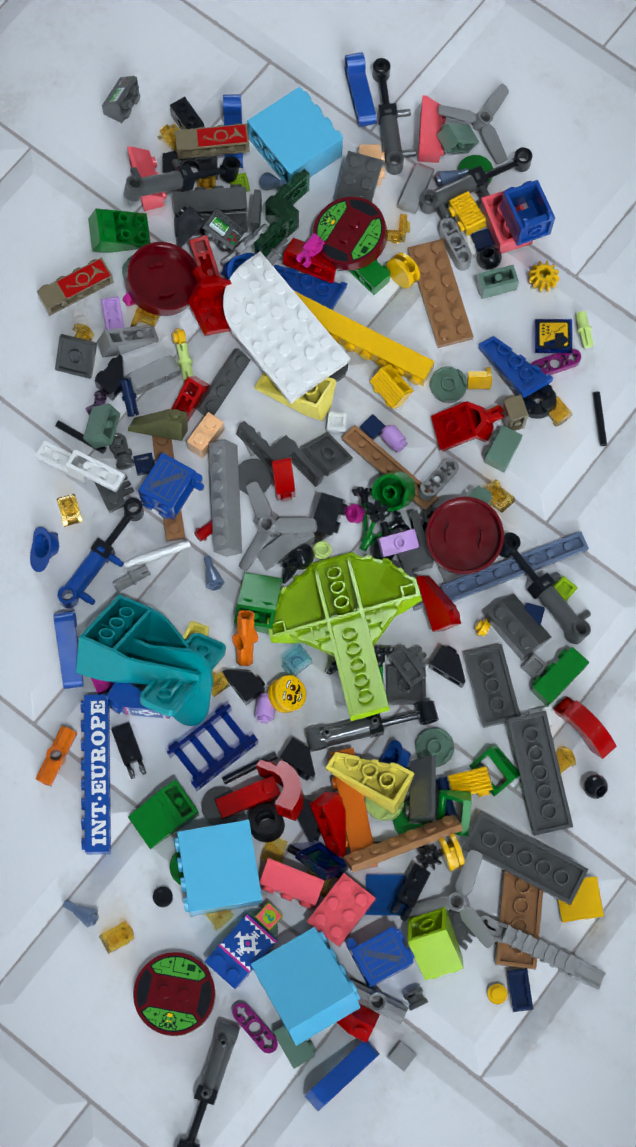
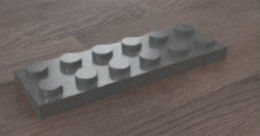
[507,711,573,836]
[462,812,589,906]

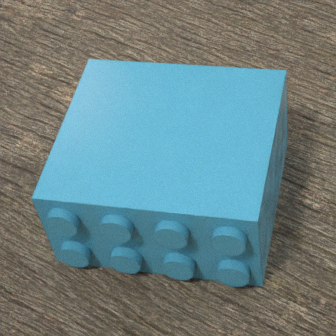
[247,87,343,190]
[174,820,262,917]
[251,927,361,1046]

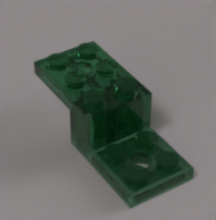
[254,169,310,257]

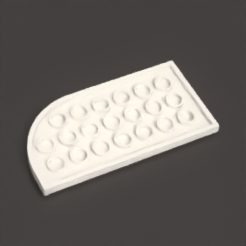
[223,251,350,404]

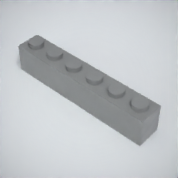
[209,439,242,557]

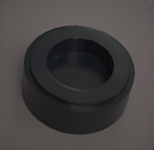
[153,887,173,908]

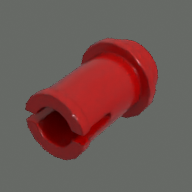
[194,519,213,542]

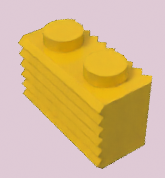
[447,191,486,236]
[369,364,414,409]
[448,766,494,797]

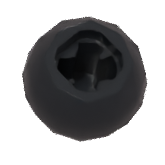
[479,246,502,269]
[583,774,608,799]

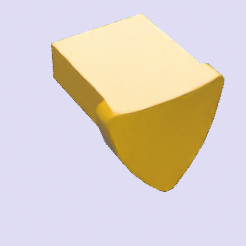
[467,367,492,390]

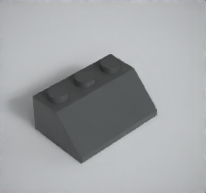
[485,594,552,661]
[405,756,436,824]

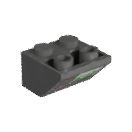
[102,76,140,123]
[202,207,246,250]

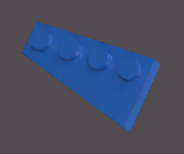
[273,265,348,310]
[478,336,553,398]

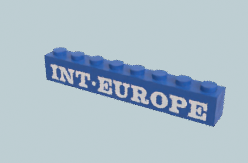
[81,694,111,855]

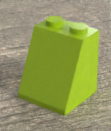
[408,907,464,981]

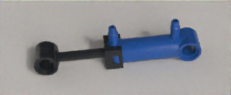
[57,498,144,609]

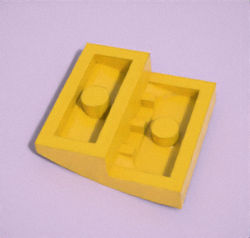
[558,876,605,923]

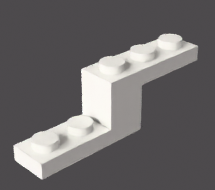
[35,440,126,493]

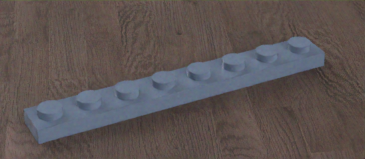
[440,531,589,602]

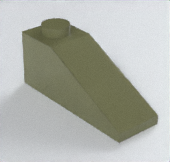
[128,409,188,441]

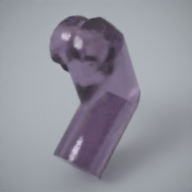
[85,390,107,416]

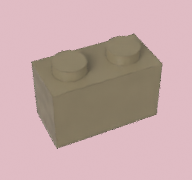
[501,395,529,431]

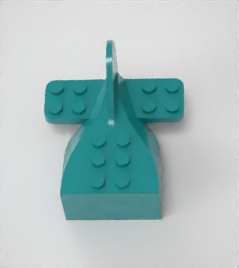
[76,594,226,726]

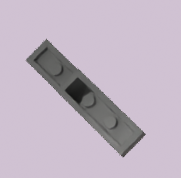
[236,421,325,487]
[398,510,434,611]

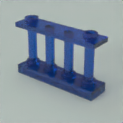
[167,704,259,792]

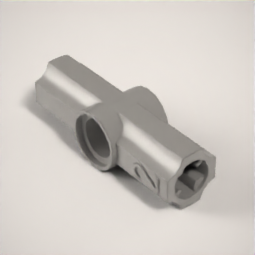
[353,981,409,1024]

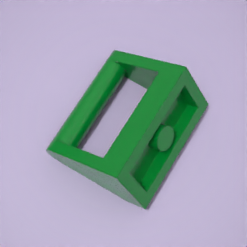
[469,745,520,797]
[436,790,472,836]

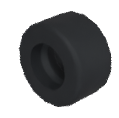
[248,803,285,843]

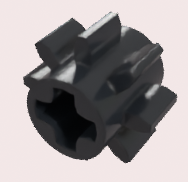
[418,845,443,871]

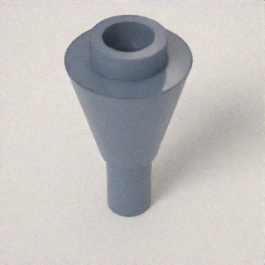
[435,168,469,186]
[259,172,286,191]
[204,556,225,591]
[63,900,99,928]

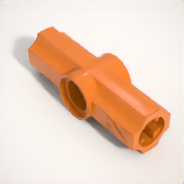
[232,610,259,667]
[35,726,77,787]

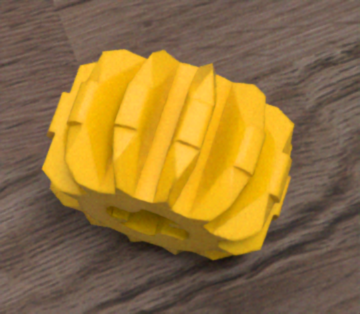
[528,260,559,292]

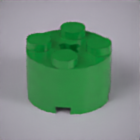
[372,471,415,512]

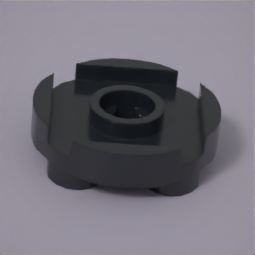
[523,384,557,419]

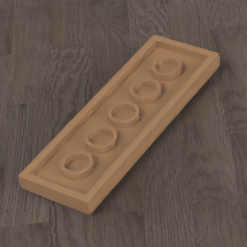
[407,239,474,348]
[495,871,543,970]

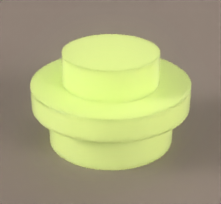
[313,541,332,560]

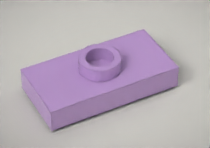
[101,296,125,330]
[377,529,419,557]

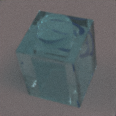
[281,644,312,676]

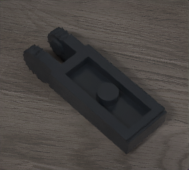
[111,722,147,779]
[390,863,431,921]

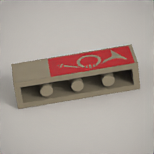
[175,123,250,159]
[37,257,114,316]

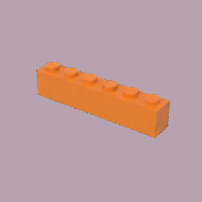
[328,748,378,871]

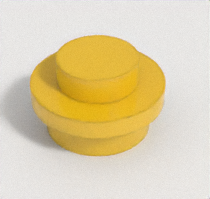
[171,328,186,346]
[474,618,491,637]
[487,984,508,1005]

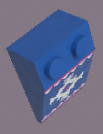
[106,683,171,719]
[205,914,278,989]

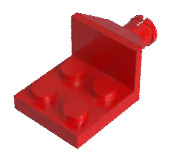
[188,265,232,336]
[431,401,505,452]

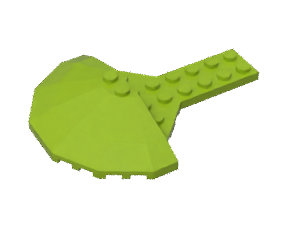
[267,552,422,721]

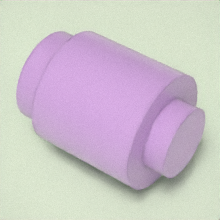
[381,425,408,453]
[254,693,275,724]

